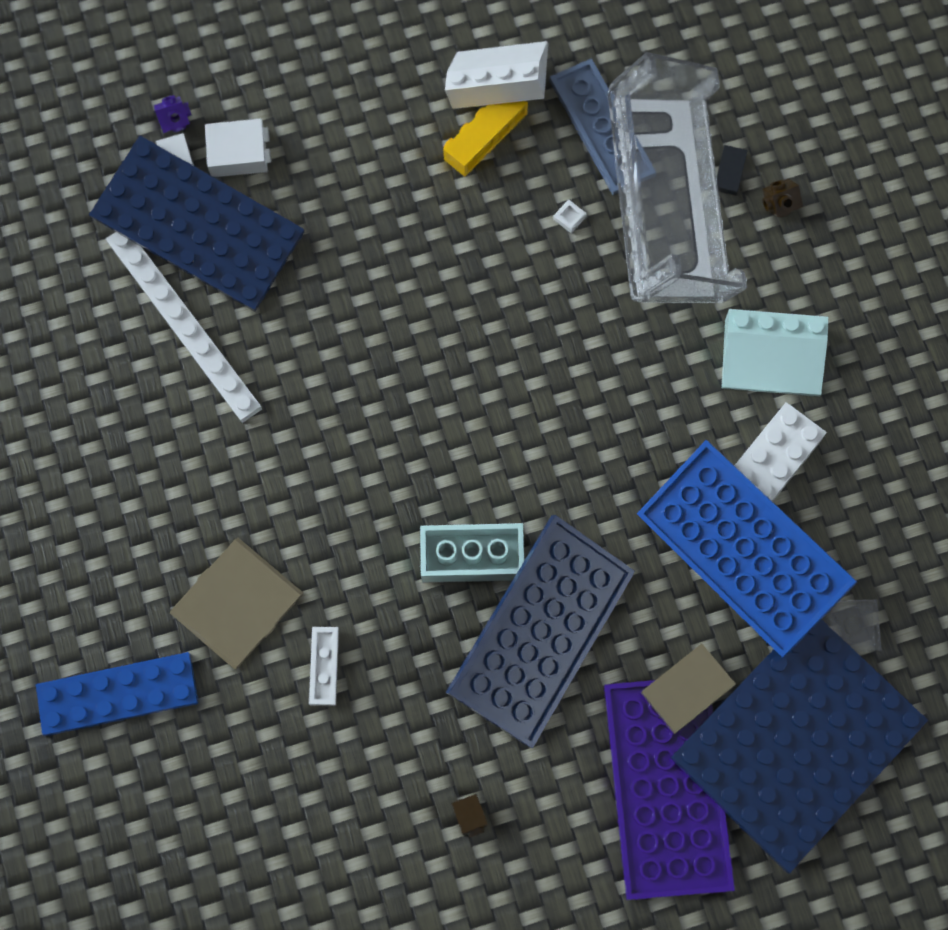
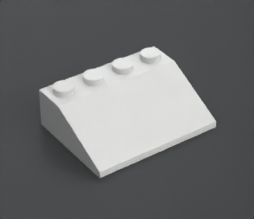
[445,41,548,109]

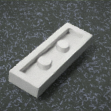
[309,627,339,706]

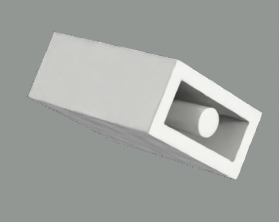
[205,119,271,177]

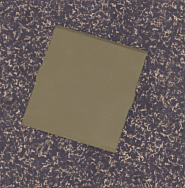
[170,538,303,670]

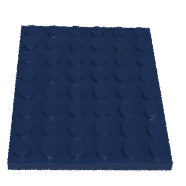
[670,620,928,874]

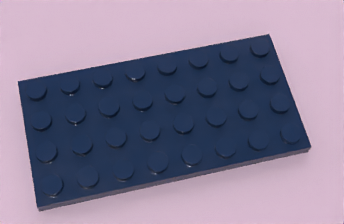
[89,136,305,312]
[446,515,635,749]

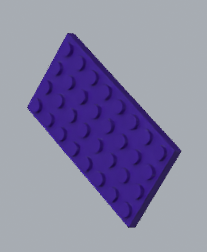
[604,680,735,900]

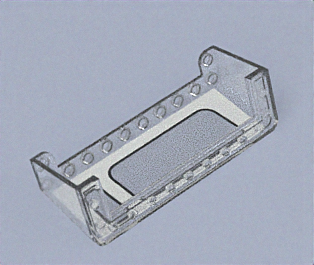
[608,52,747,303]

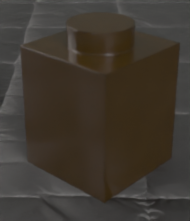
[452,794,488,838]

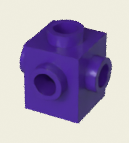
[154,96,192,133]

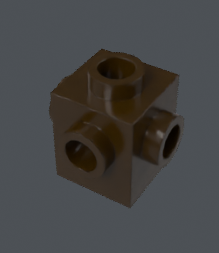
[762,178,803,217]

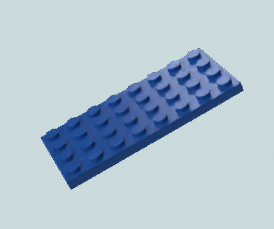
[637,440,858,658]

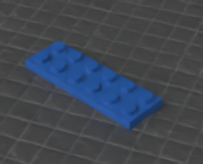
[36,652,199,736]

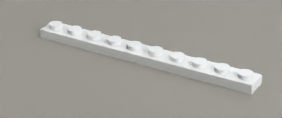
[106,232,262,423]

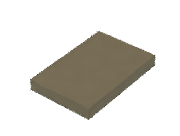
[641,644,736,734]

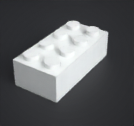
[734,402,827,502]

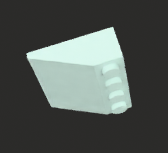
[722,309,828,396]

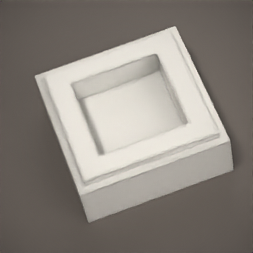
[553,199,587,233]

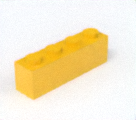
[443,101,528,177]

